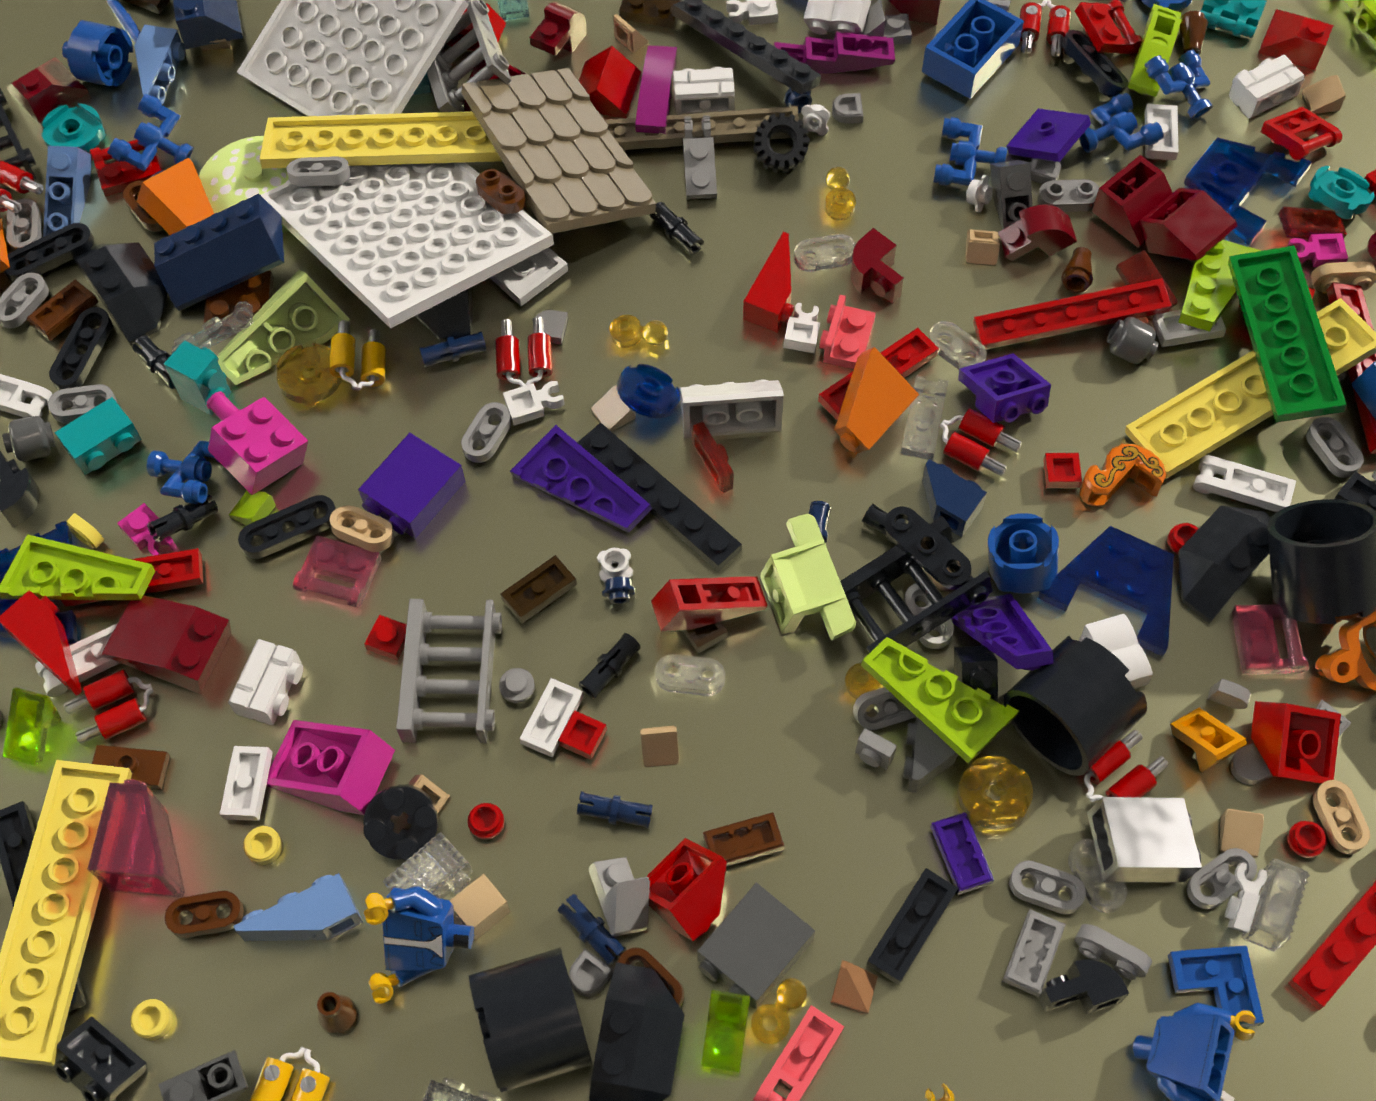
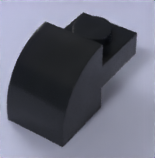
[0,450,40,527]
[1038,959,1129,1014]

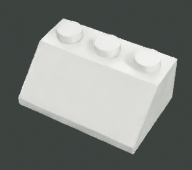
[680,379,784,438]

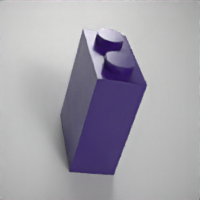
[358,432,466,539]

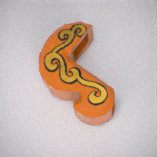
[1080,444,1166,507]

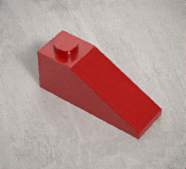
[743,231,794,333]
[651,576,768,631]
[0,590,82,696]

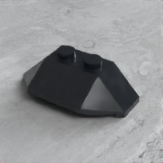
[73,242,168,345]
[415,286,474,341]
[1178,506,1272,624]
[589,963,685,1101]

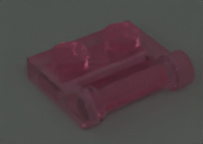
[293,535,382,608]
[1232,605,1309,675]

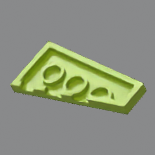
[1178,240,1262,332]
[0,534,155,600]
[861,637,1019,764]

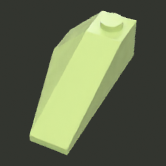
[217,270,350,385]

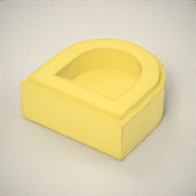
[66,513,104,549]

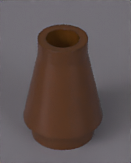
[1179,11,1208,55]
[1061,247,1093,293]
[317,992,357,1033]

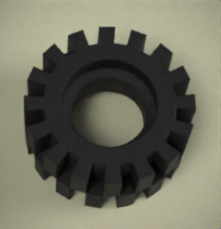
[753,113,809,173]

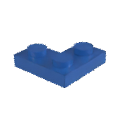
[1168,945,1264,1027]

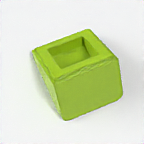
[228,491,276,526]

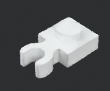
[726,0,778,25]
[783,303,820,353]
[503,381,564,426]

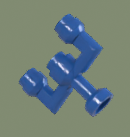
[1145,50,1213,120]
[1079,93,1164,153]
[107,94,194,172]
[933,117,1007,186]
[146,441,219,504]

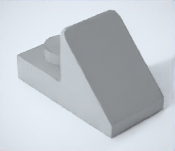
[862,0,912,45]
[588,857,650,937]

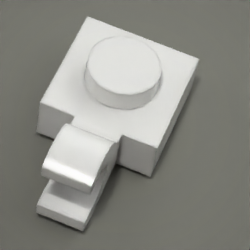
[1225,862,1267,933]

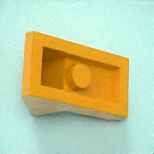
[1170,708,1247,772]

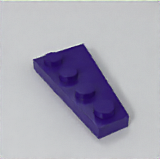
[510,425,652,533]
[951,594,1053,670]

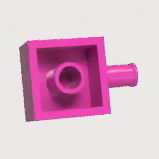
[206,391,308,495]

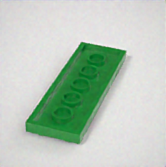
[1228,245,1347,423]

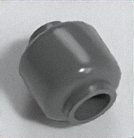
[1107,317,1158,364]
[2,416,56,462]

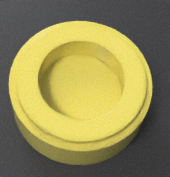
[243,826,283,865]
[130,999,173,1041]

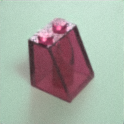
[87,779,185,898]

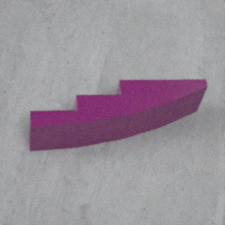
[773,32,895,74]
[635,45,677,134]

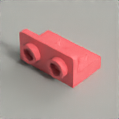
[819,295,876,369]

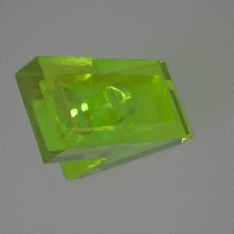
[2,687,62,766]
[701,990,751,1073]

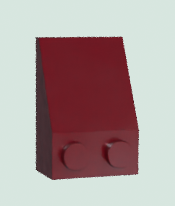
[102,595,231,695]

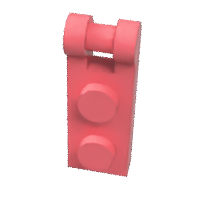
[753,1005,844,1101]

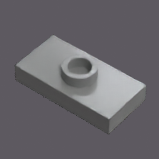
[1003,909,1066,997]

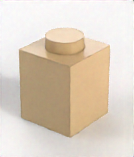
[450,874,511,940]

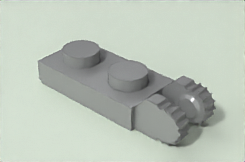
[683,115,717,200]

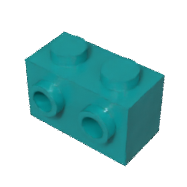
[164,340,232,416]
[55,397,142,475]

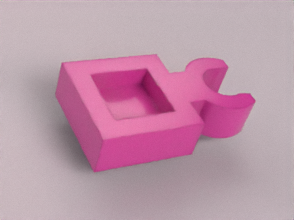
[1288,233,1349,267]
[117,503,177,556]

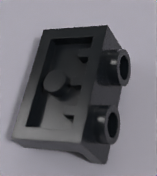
[53,1016,147,1101]

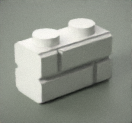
[1229,55,1305,119]
[673,67,735,115]
[228,639,303,725]

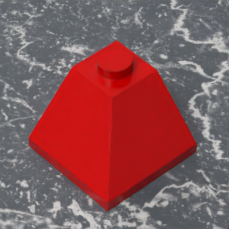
[1258,9,1334,70]
[1251,701,1341,784]
[646,838,727,941]

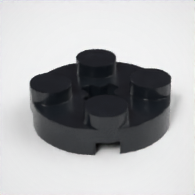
[363,784,438,860]

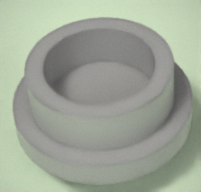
[499,668,535,703]

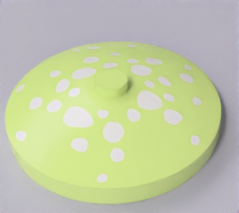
[199,136,289,233]

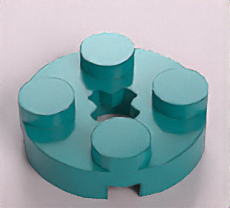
[41,103,106,153]
[1308,166,1374,219]

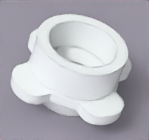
[801,104,830,136]
[966,175,993,212]
[597,548,633,582]

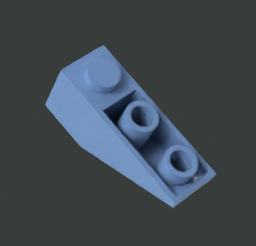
[134,24,185,104]
[43,146,92,237]
[234,873,363,941]

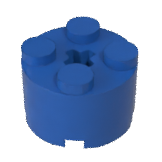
[62,20,133,86]
[988,513,1059,594]

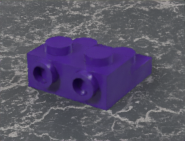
[958,353,1051,423]

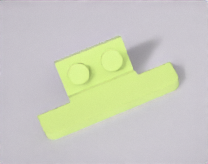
[760,514,856,641]

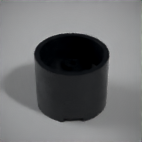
[1267,499,1376,624]
[1004,636,1147,776]
[469,947,593,1093]

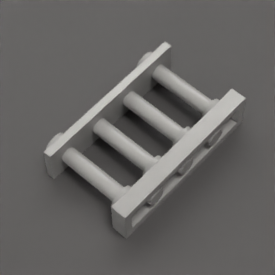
[427,0,512,112]
[396,599,502,743]

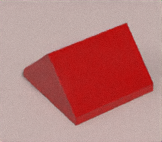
[578,46,642,118]

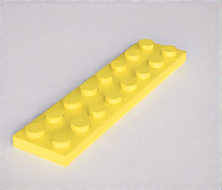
[259,111,502,169]
[1125,298,1376,479]
[0,760,132,1066]

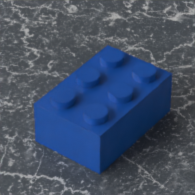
[922,0,1024,99]

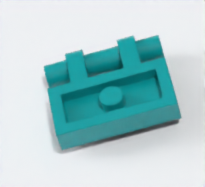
[1200,0,1267,38]

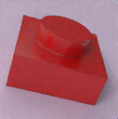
[1043,453,1082,488]
[364,615,407,661]
[558,710,607,760]

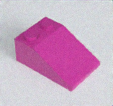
[266,720,395,815]

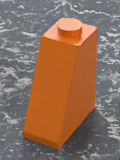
[136,158,214,235]
[834,347,919,454]

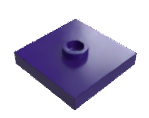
[1006,108,1091,162]

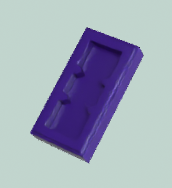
[930,812,994,895]

